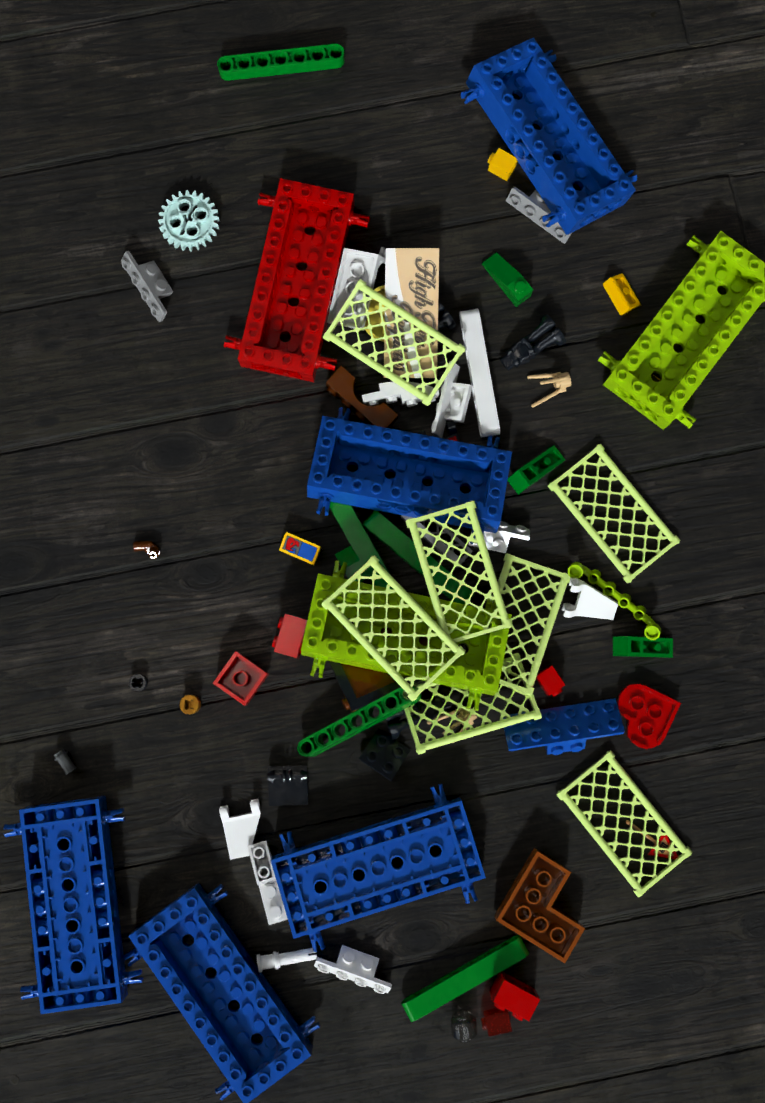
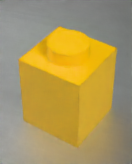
[487,148,518,181]

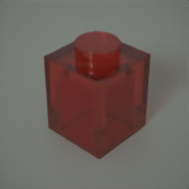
[481,1008,512,1036]

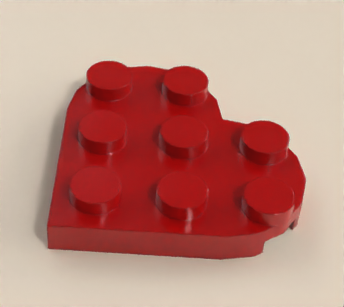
[617,684,681,749]

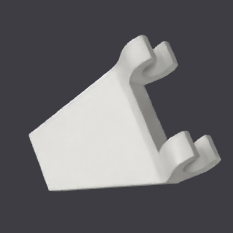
[562,578,618,620]
[219,799,261,860]

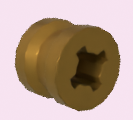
[179,695,201,715]

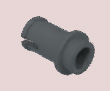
[54,749,77,775]

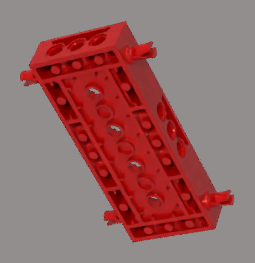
[224,178,370,382]

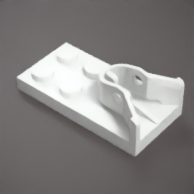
[327,248,385,331]

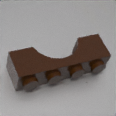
[326,366,398,428]

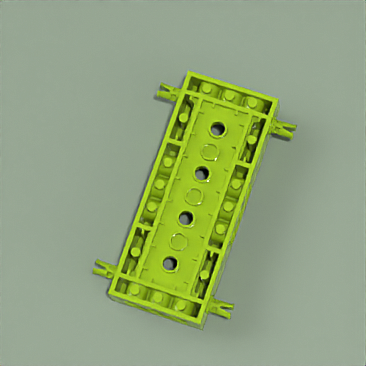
[598,231,765,430]
[301,561,512,711]

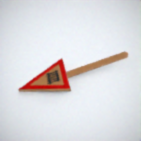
[626,820,678,859]

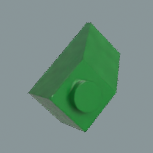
[335,546,369,583]

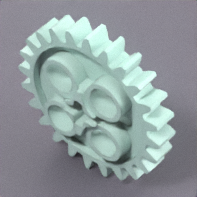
[158,190,220,252]

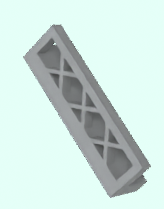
[401,515,473,568]

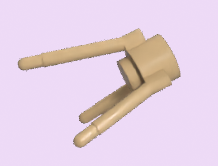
[527,372,571,408]
[427,708,477,743]

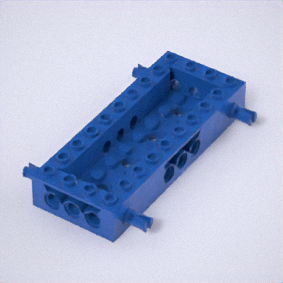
[461,37,637,235]
[307,407,512,544]
[271,784,486,952]
[3,796,143,1014]
[123,883,321,1103]

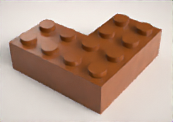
[494,848,585,963]

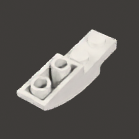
[362,382,439,407]
[247,840,288,925]

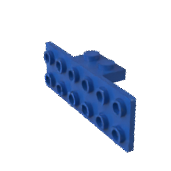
[503,699,625,755]

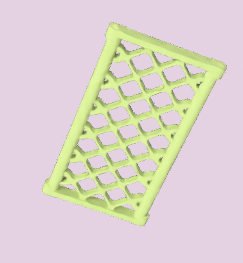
[323,279,466,406]
[548,444,681,584]
[405,500,513,647]
[492,553,571,696]
[321,555,466,702]
[404,653,542,755]
[556,750,693,897]

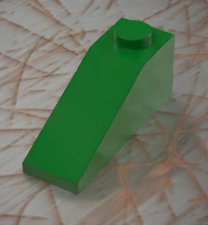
[482,252,533,307]
[507,445,565,495]
[613,636,673,658]

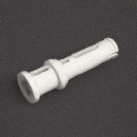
[257,948,317,973]

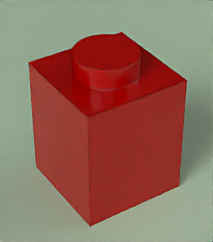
[536,665,565,697]

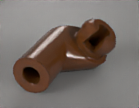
[133,540,160,559]

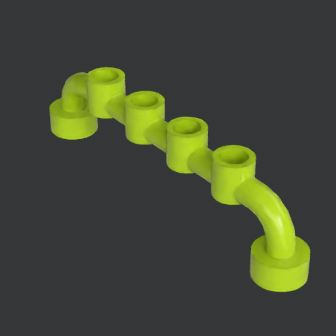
[568,562,661,640]

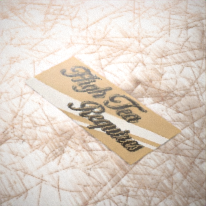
[384,248,439,378]

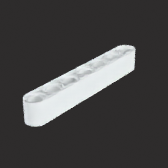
[459,308,500,438]

